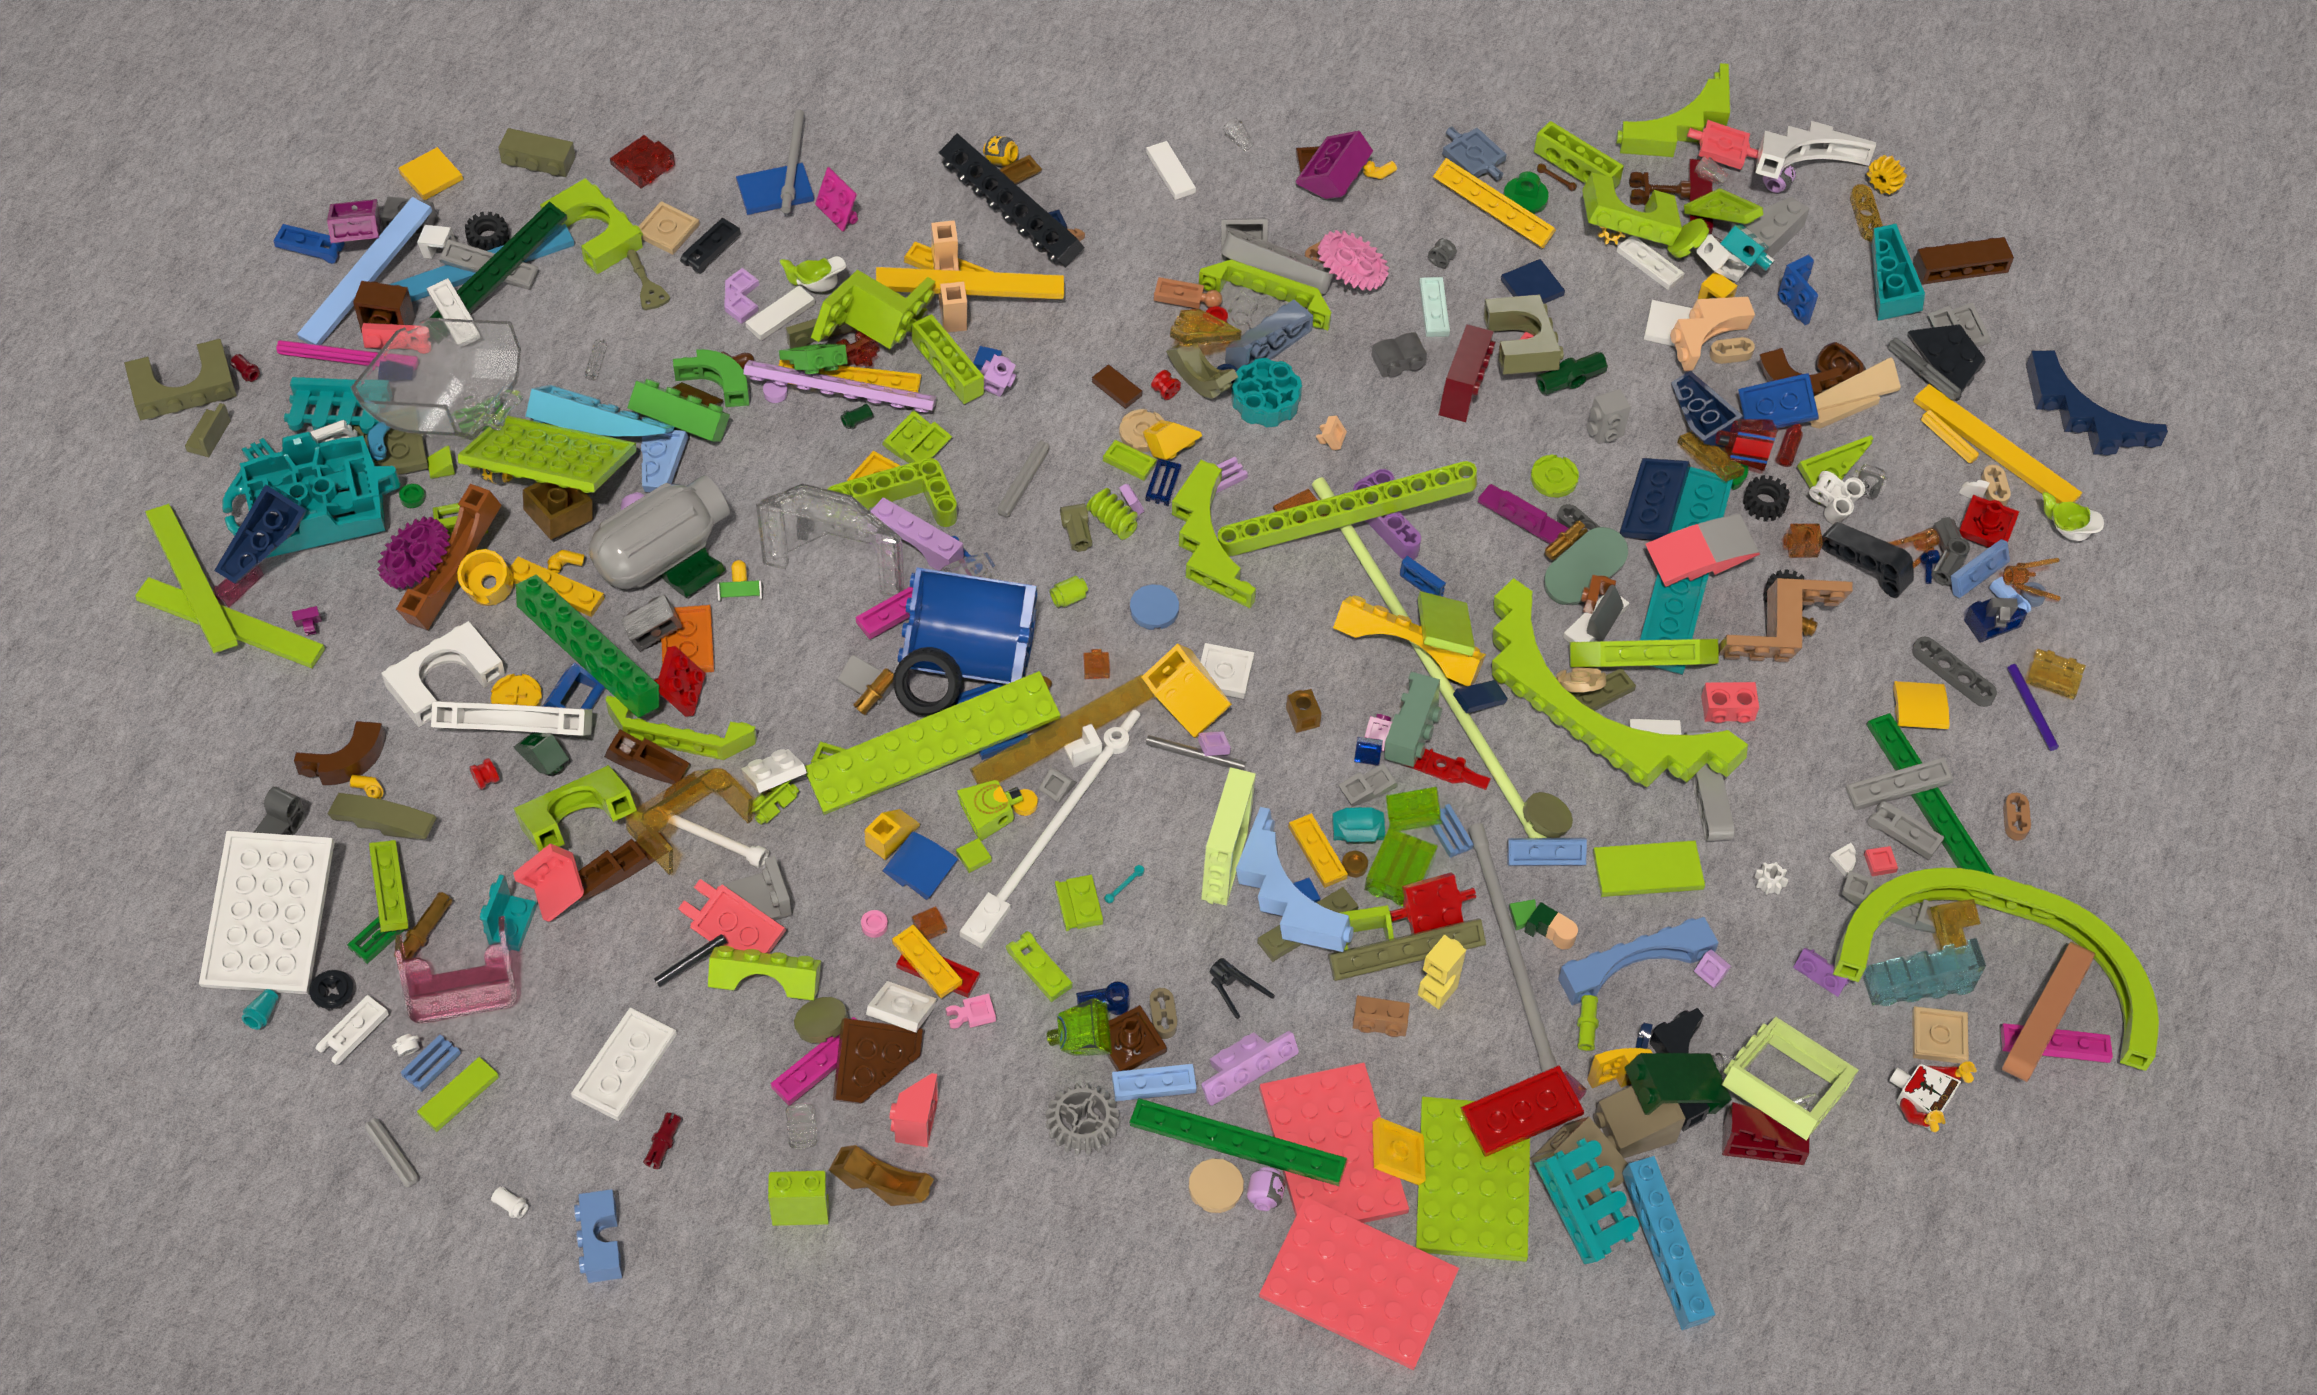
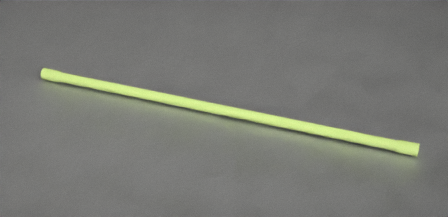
[1312,477,1547,838]

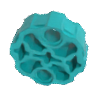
[1231,358,1302,428]

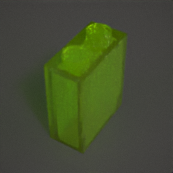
[1364,827,1438,906]

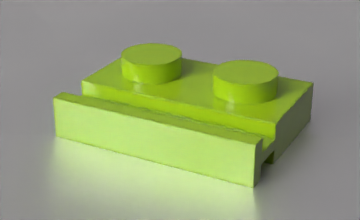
[1055,874,1103,931]

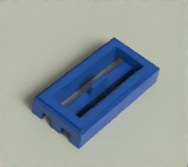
[1400,556,1446,597]

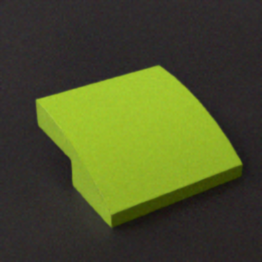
[882,410,952,463]

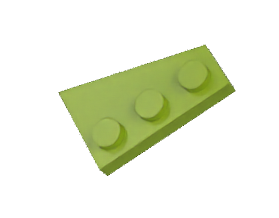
[1684,188,1763,224]

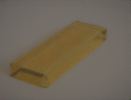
[1677,432,1745,482]

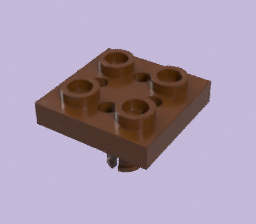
[1094,1005,1167,1072]

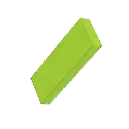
[417,1057,499,1132]

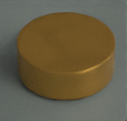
[1342,851,1368,878]

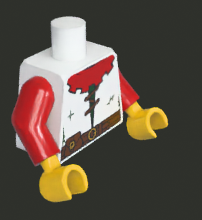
[1889,1061,1977,1132]

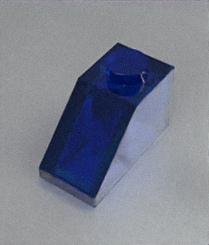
[1964,599,2027,643]

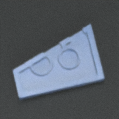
[641,430,688,492]

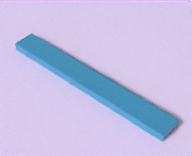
[389,224,575,302]

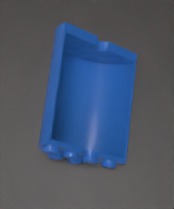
[898,567,1038,684]

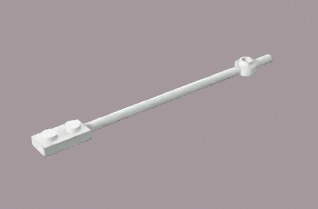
[960,710,1141,949]

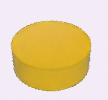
[1012,789,1038,816]

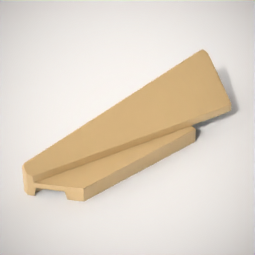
[1808,357,1901,429]

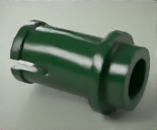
[840,404,873,429]

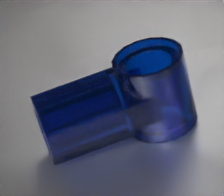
[1076,982,1130,1017]

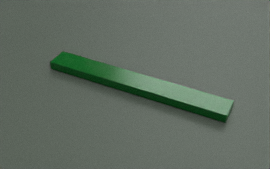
[1866,713,1994,875]
[1129,1098,1347,1186]

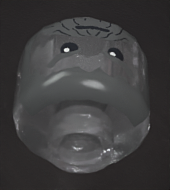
[1853,464,1889,499]

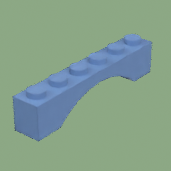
[1558,917,1719,1005]

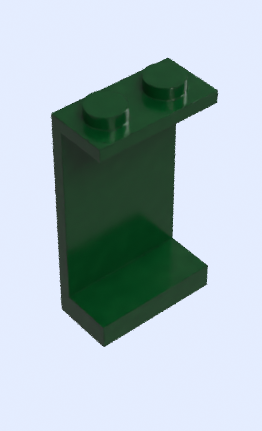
[1624,1053,1732,1115]

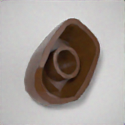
[1817,342,1866,381]

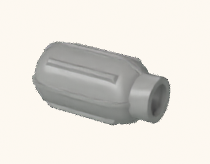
[588,475,730,589]

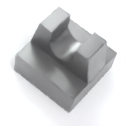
[1986,598,2018,628]

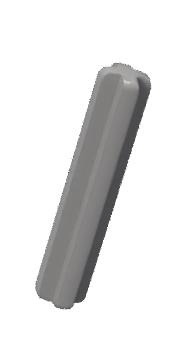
[365,1118,418,1187]

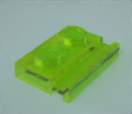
[1386,787,1442,833]

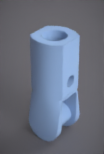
[1989,576,2031,619]

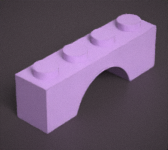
[868,497,964,573]

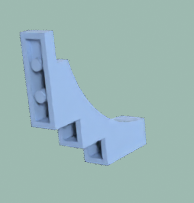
[1236,807,1353,952]

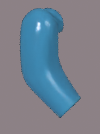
[367,419,392,461]

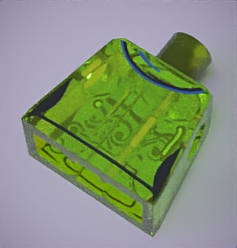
[1047,998,1112,1056]

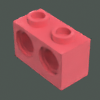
[1701,682,1759,723]

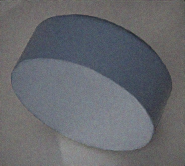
[2020,582,2047,607]

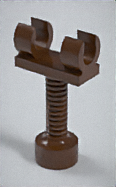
[1629,172,1691,205]

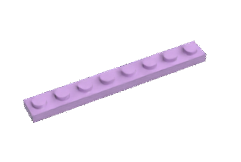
[744,360,937,412]

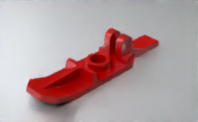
[1403,748,1491,790]

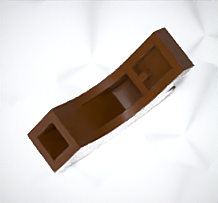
[1760,348,1843,396]
[294,721,386,785]

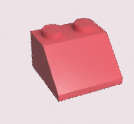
[890,1073,939,1147]

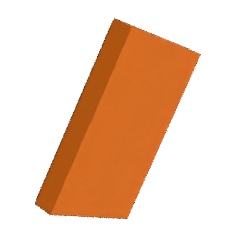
[661,605,714,673]

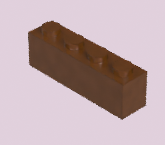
[1913,237,2014,285]

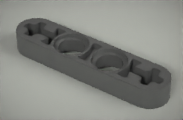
[1912,636,1997,707]

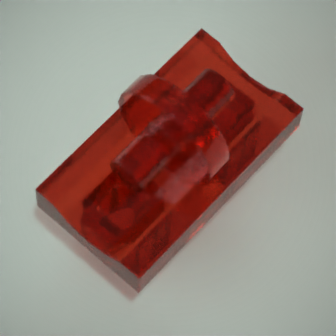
[836,331,880,368]

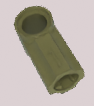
[1060,503,1092,552]

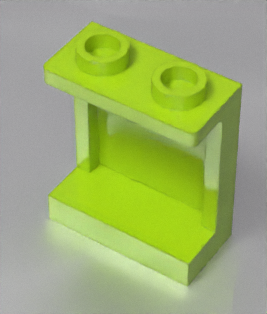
[768,1171,829,1226]

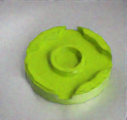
[1668,219,1709,258]
[1530,454,1579,498]

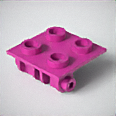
[815,167,858,232]

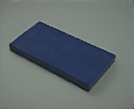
[1620,458,1691,540]

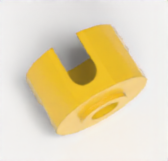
[457,549,514,606]

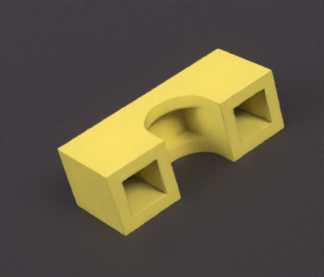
[1418,935,1466,1009]

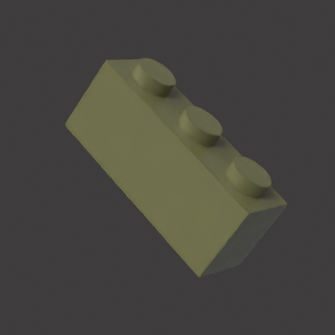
[498,128,576,177]

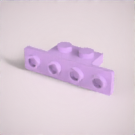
[1201,1031,1299,1106]

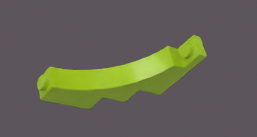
[1616,63,1730,157]
[1172,460,1256,608]

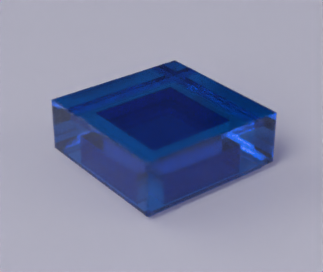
[1354,736,1383,765]

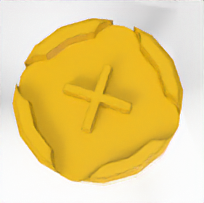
[490,674,542,706]

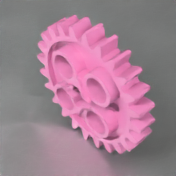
[1317,230,1389,291]

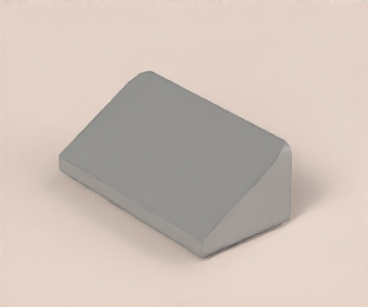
[838,655,893,705]

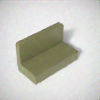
[185,403,231,458]

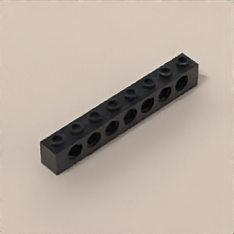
[938,133,1085,268]

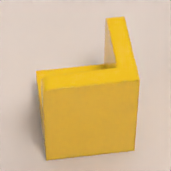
[1698,272,1738,299]

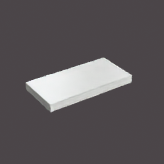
[571,1008,677,1121]

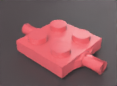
[1687,120,1758,170]

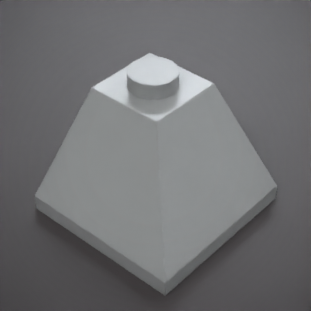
[1221,217,1268,262]

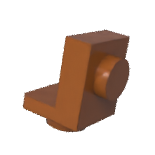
[1580,575,1616,614]

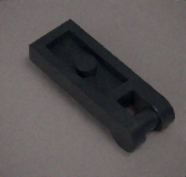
[680,217,741,274]

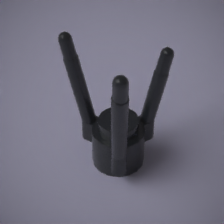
[1209,958,1275,1019]

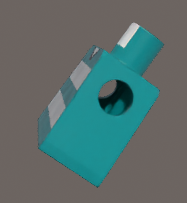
[1720,224,1775,271]

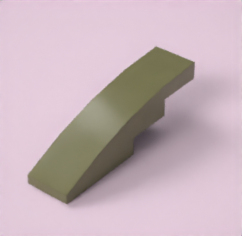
[327,793,437,839]

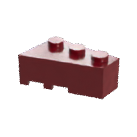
[1722,1102,1810,1165]

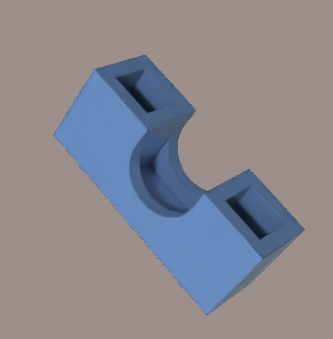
[574,1189,622,1283]

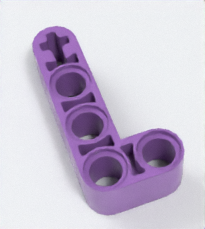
[1353,469,1421,560]

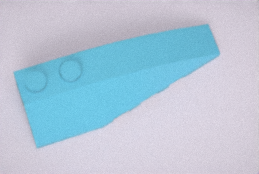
[525,385,674,436]

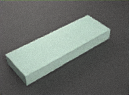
[1419,277,1450,337]

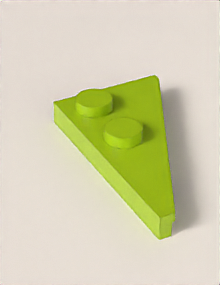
[1797,435,1874,504]

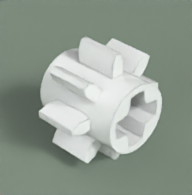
[1755,862,1788,895]

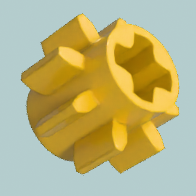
[1597,226,1625,245]

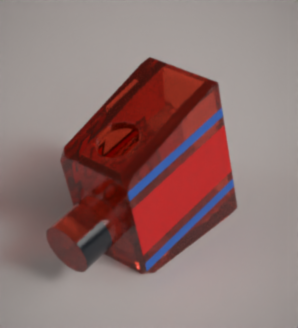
[1716,419,1778,471]

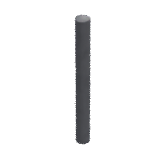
[1146,735,1247,771]

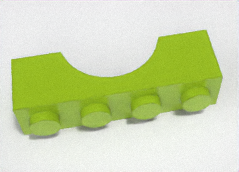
[708,946,821,1000]

